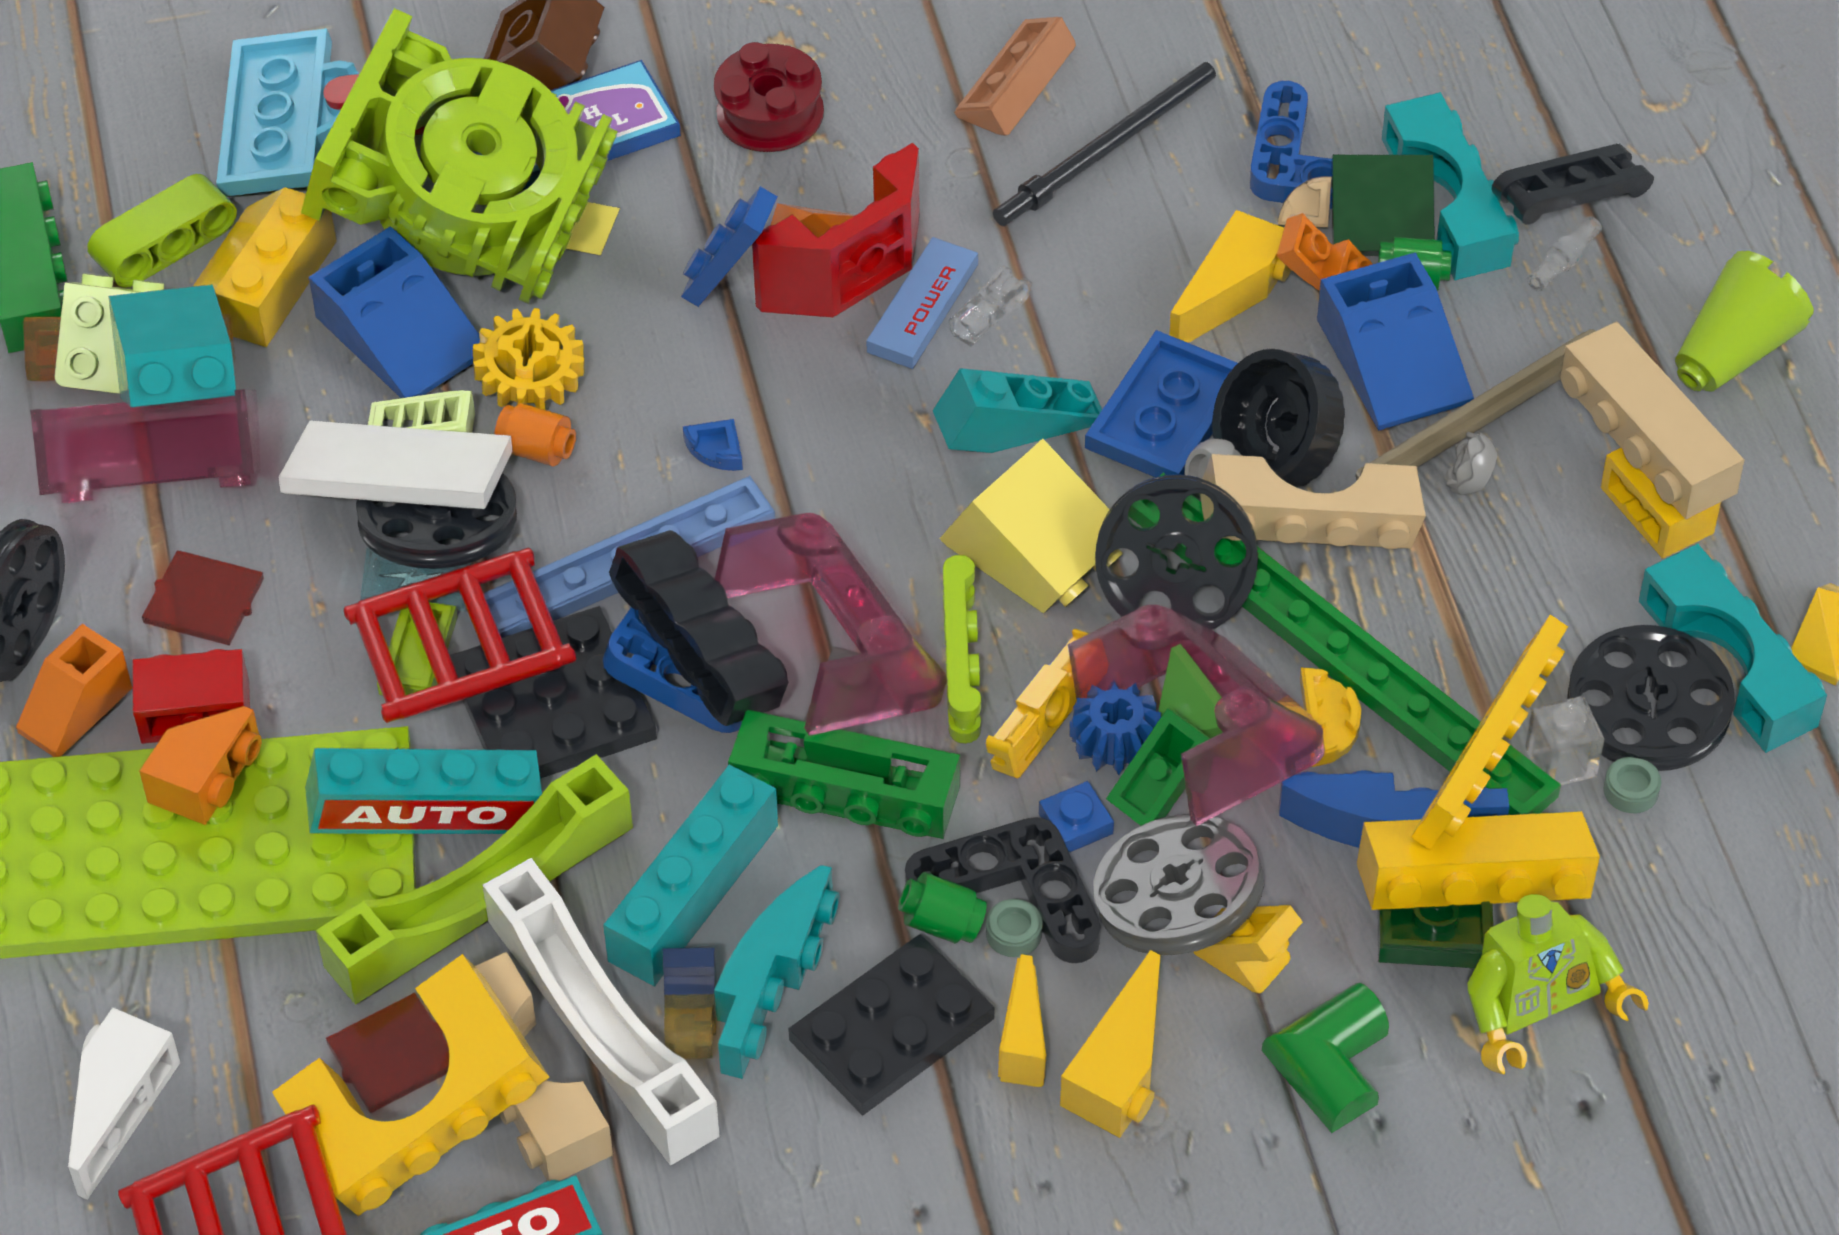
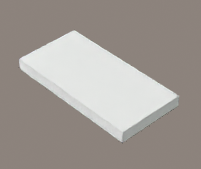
[278,421,512,509]

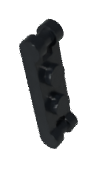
[1491,144,1654,225]

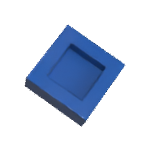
[1038,781,1114,853]

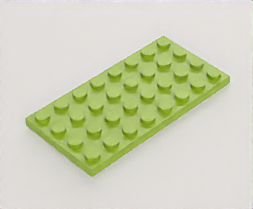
[0,726,416,959]

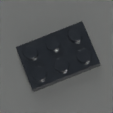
[788,934,994,1116]

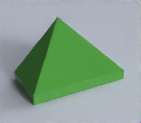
[1158,644,1239,757]

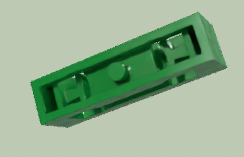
[728,710,960,839]

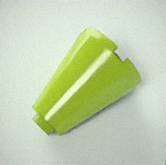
[1675,251,1814,392]

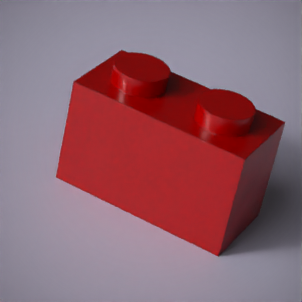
[133,649,250,744]

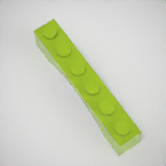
[316,754,633,1005]

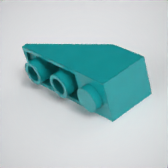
[932,368,1102,453]

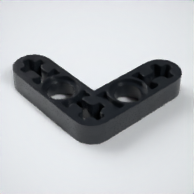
[905,817,1101,963]

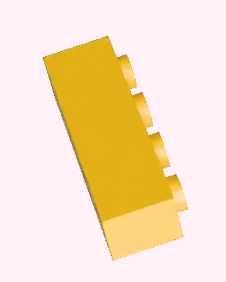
[1357,811,1600,910]

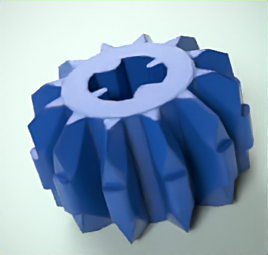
[1069,679,1161,775]

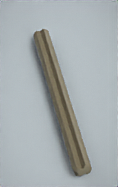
[1355,329,1596,480]

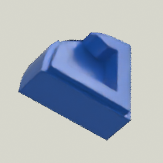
[682,419,743,471]

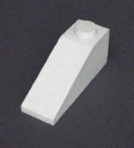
[68,1008,180,1200]

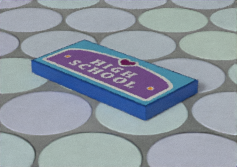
[472,60,681,191]

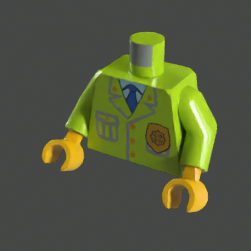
[1467,894,1649,1074]

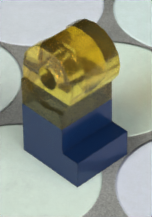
[663,948,717,1059]

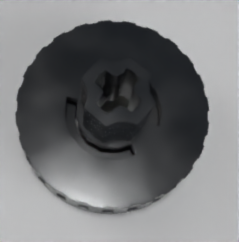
[1212,349,1345,488]

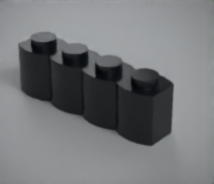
[609,530,789,726]

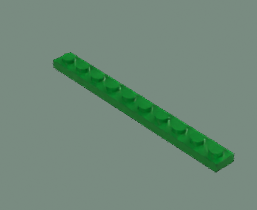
[1128,473,1561,815]

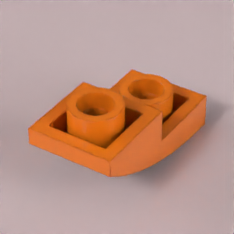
[1277,213,1372,291]

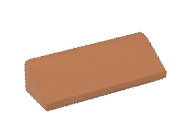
[954,17,1076,136]

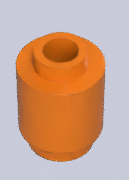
[494,403,576,467]

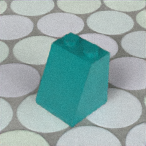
[108,284,237,407]

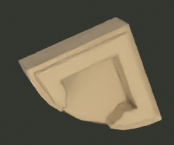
[1278,176,1331,227]

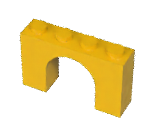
[272,954,549,1216]

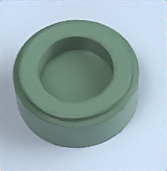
[1603,757,1661,813]
[986,899,1043,957]

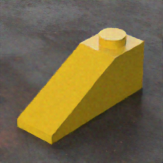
[1169,210,1291,343]
[1060,950,1160,1138]

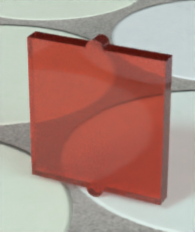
[142,550,264,646]
[326,993,450,1114]

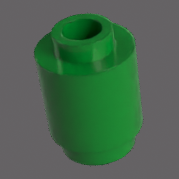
[1378,237,1452,291]
[898,872,987,944]

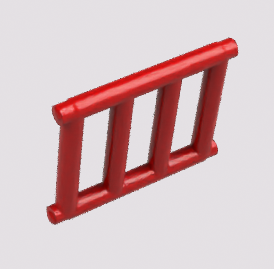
[343,547,576,723]
[118,1104,347,1235]

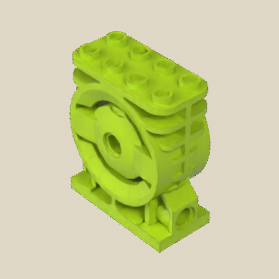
[301,8,618,304]

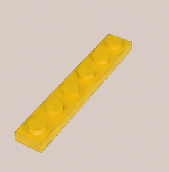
[1411,614,1568,850]

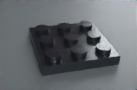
[450,606,657,779]

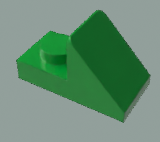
[1106,708,1213,826]

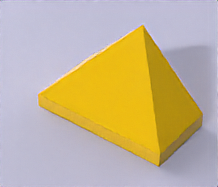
[1791,583,1839,686]

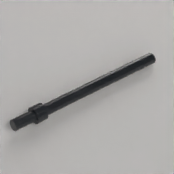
[993,62,1216,226]

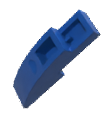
[1278,770,1509,848]

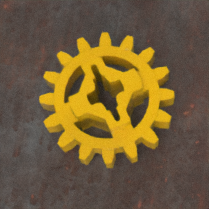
[473,308,584,410]

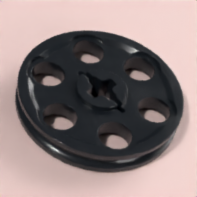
[356,473,517,569]
[1095,474,1258,638]
[0,519,65,682]
[1567,625,1735,771]

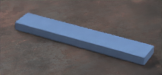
[484,476,775,638]

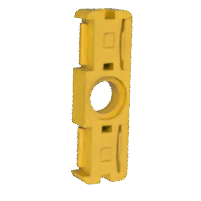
[986,629,1106,779]

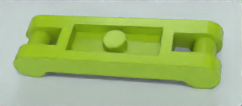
[943,555,981,744]

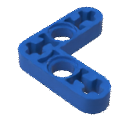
[1250,80,1332,209]
[603,607,742,733]

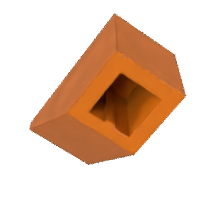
[16,623,133,757]
[139,706,262,825]

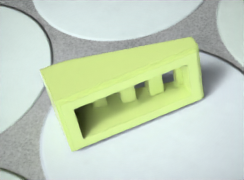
[368,390,475,433]

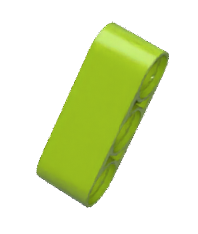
[87,174,237,288]

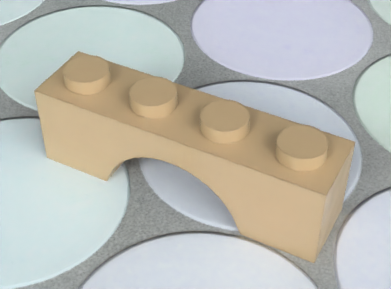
[1200,454,1426,549]
[475,952,613,1181]

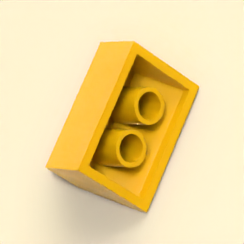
[193,187,337,348]

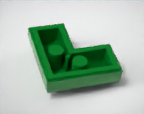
[1261,983,1389,1133]

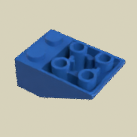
[309,226,480,398]
[1317,252,1474,431]

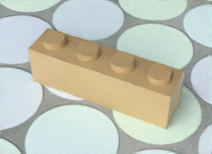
[1560,321,1744,519]

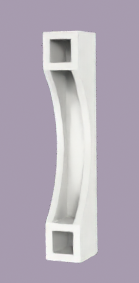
[483,858,720,1166]

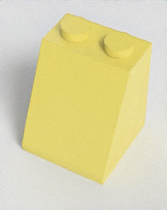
[939,439,1123,613]

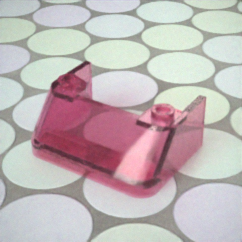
[30,389,261,503]
[714,513,947,736]
[1067,604,1325,826]

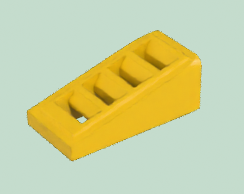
[998,954,1046,1087]

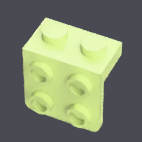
[55,274,164,394]

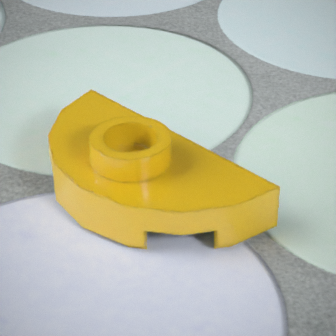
[1300,667,1361,767]

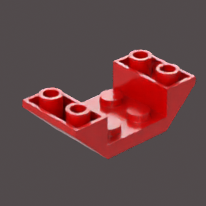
[752,143,920,318]

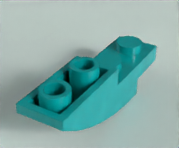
[714,865,840,1079]

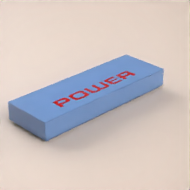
[866,237,978,369]

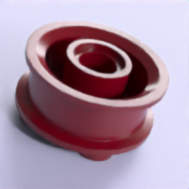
[714,42,824,152]

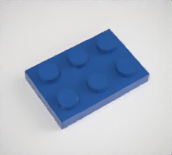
[1085,330,1238,477]

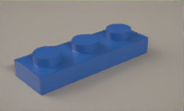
[681,186,778,307]

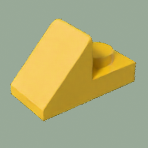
[1193,905,1303,994]

